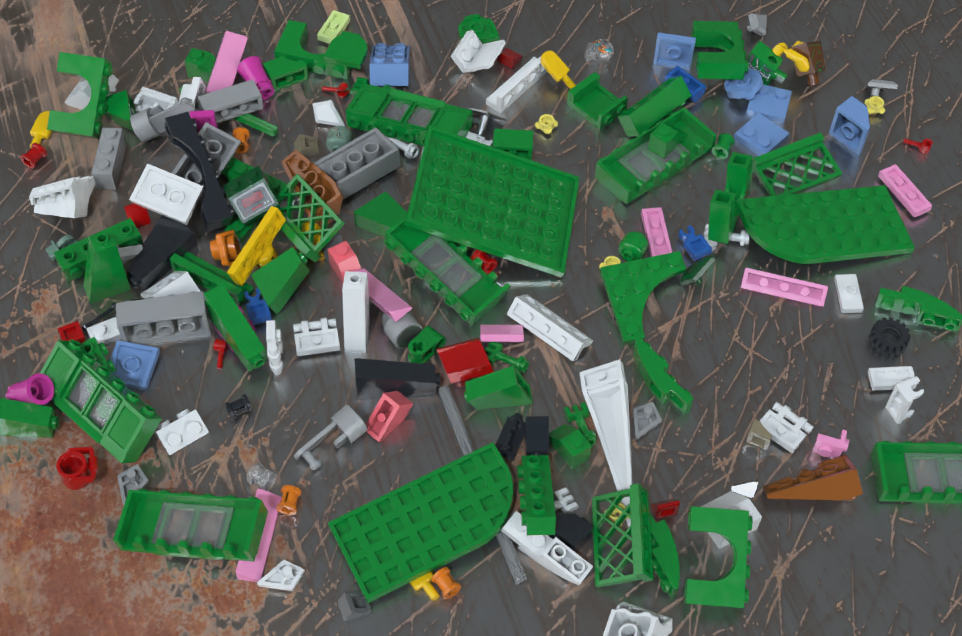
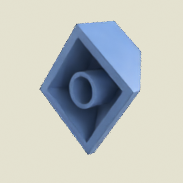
[829,96,870,156]

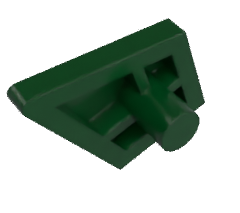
[680,256,716,286]

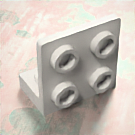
[451,30,506,73]

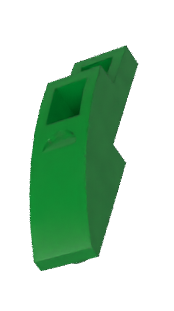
[875,286,962,332]
[633,337,694,415]
[650,513,680,599]

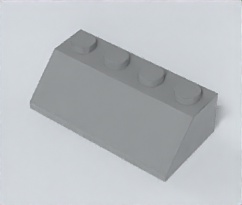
[172,122,241,204]
[313,128,401,200]
[116,291,211,345]

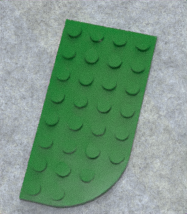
[735,185,915,264]
[328,442,513,603]

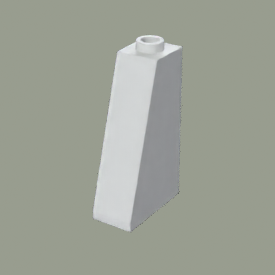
[342,271,371,352]

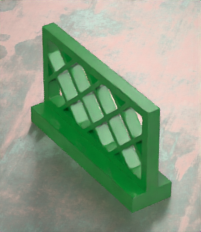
[752,132,843,196]
[276,173,345,262]
[592,483,654,588]

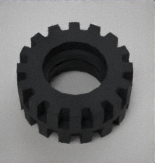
[868,317,911,358]

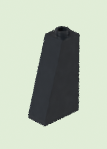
[126,215,198,291]
[354,358,441,400]

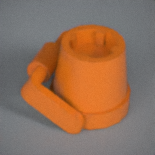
[210,230,241,266]

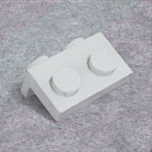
[154,409,209,455]

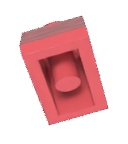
[327,241,361,283]
[366,391,413,442]

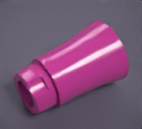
[237,56,275,100]
[5,373,54,404]

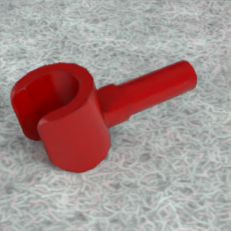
[322,82,350,98]
[903,138,933,154]
[213,339,228,370]

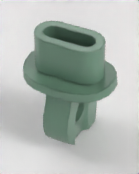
[45,235,78,261]

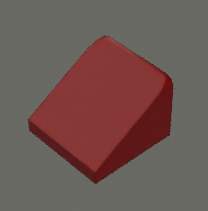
[497,48,523,69]
[124,203,151,228]
[651,499,680,519]

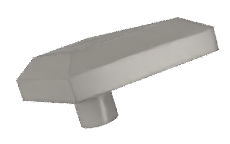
[747,13,767,37]
[865,79,898,97]
[117,245,143,264]
[632,402,662,440]
[117,464,149,506]

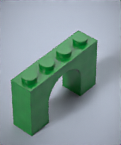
[274,20,360,79]
[691,21,748,80]
[47,52,113,139]
[708,152,753,244]
[683,506,753,608]

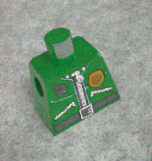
[746,41,788,85]

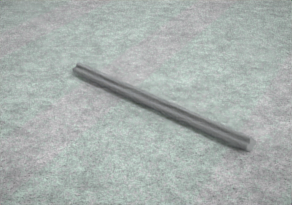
[438,385,527,585]

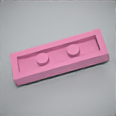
[878,164,932,218]
[641,207,672,257]

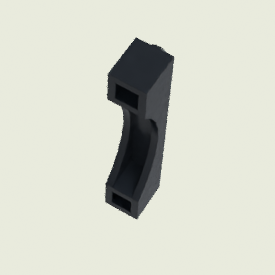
[164,112,234,232]

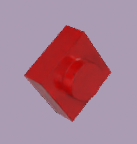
[57,321,86,343]

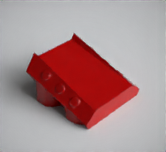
[437,338,494,388]

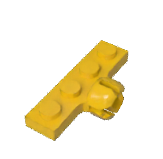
[227,206,286,286]

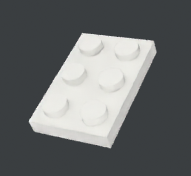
[129,164,204,225]

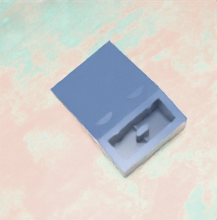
[369,43,410,86]

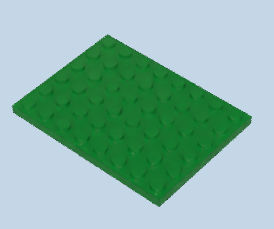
[404,125,580,277]

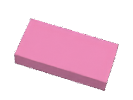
[480,325,524,342]

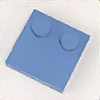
[653,32,696,70]
[746,85,792,124]
[734,113,789,156]
[111,340,160,391]

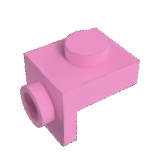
[812,429,849,458]

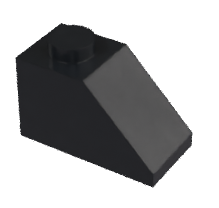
[524,416,549,456]
[548,513,593,553]

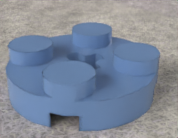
[724,69,764,100]

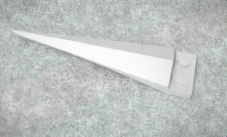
[579,359,633,527]

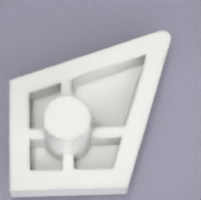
[312,100,346,126]
[257,560,305,591]

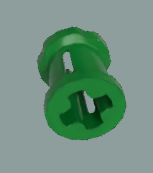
[712,133,735,159]

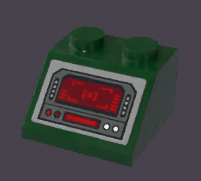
[223,165,280,226]

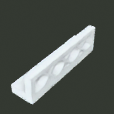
[486,56,547,114]
[507,294,593,361]

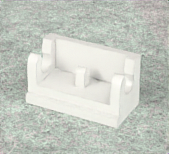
[134,87,178,113]
[886,376,924,424]

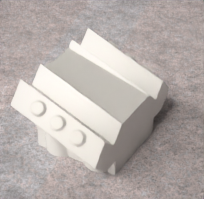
[29,176,96,218]
[603,602,673,636]

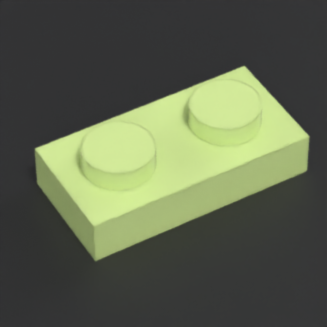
[317,10,350,44]

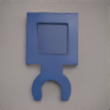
[678,225,712,261]
[245,288,272,325]

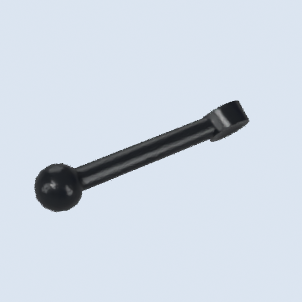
[81,302,116,331]

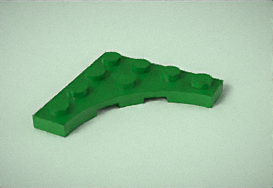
[220,157,287,244]
[600,251,686,345]

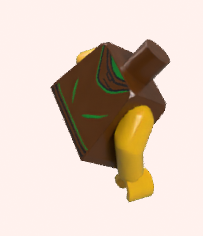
[772,41,825,86]

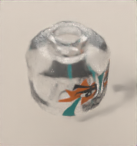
[585,39,614,66]

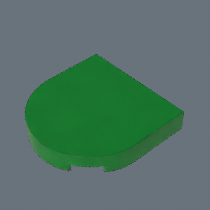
[458,14,500,44]
[324,33,368,69]

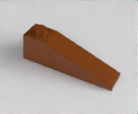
[281,150,343,227]
[763,455,863,501]

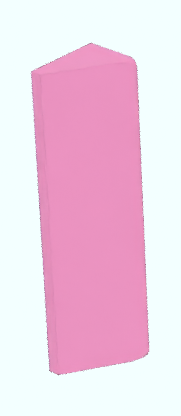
[205,31,248,93]
[344,268,412,322]
[741,268,828,307]
[236,489,281,582]

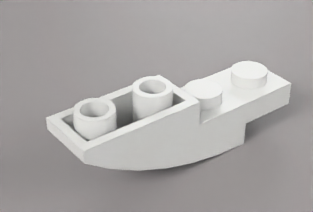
[501,511,593,585]

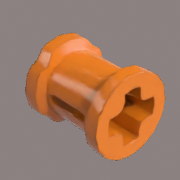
[233,127,250,154]
[276,485,302,515]
[431,567,461,599]

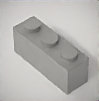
[198,80,263,123]
[91,128,127,190]

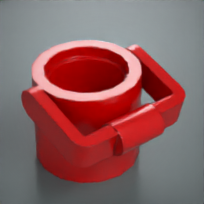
[56,447,98,490]

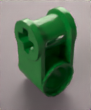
[408,325,446,364]

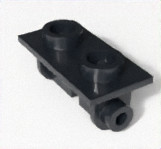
[495,413,525,461]

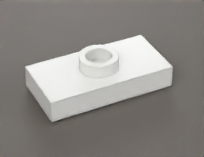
[834,274,864,313]
[868,366,917,391]

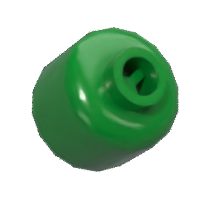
[618,231,649,262]

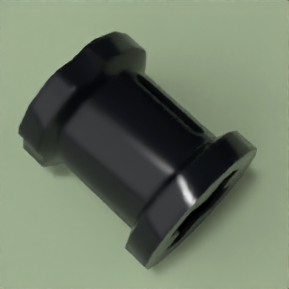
[224,394,253,421]

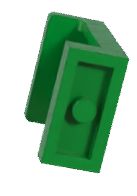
[567,72,628,130]

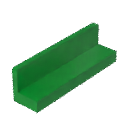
[170,252,254,307]

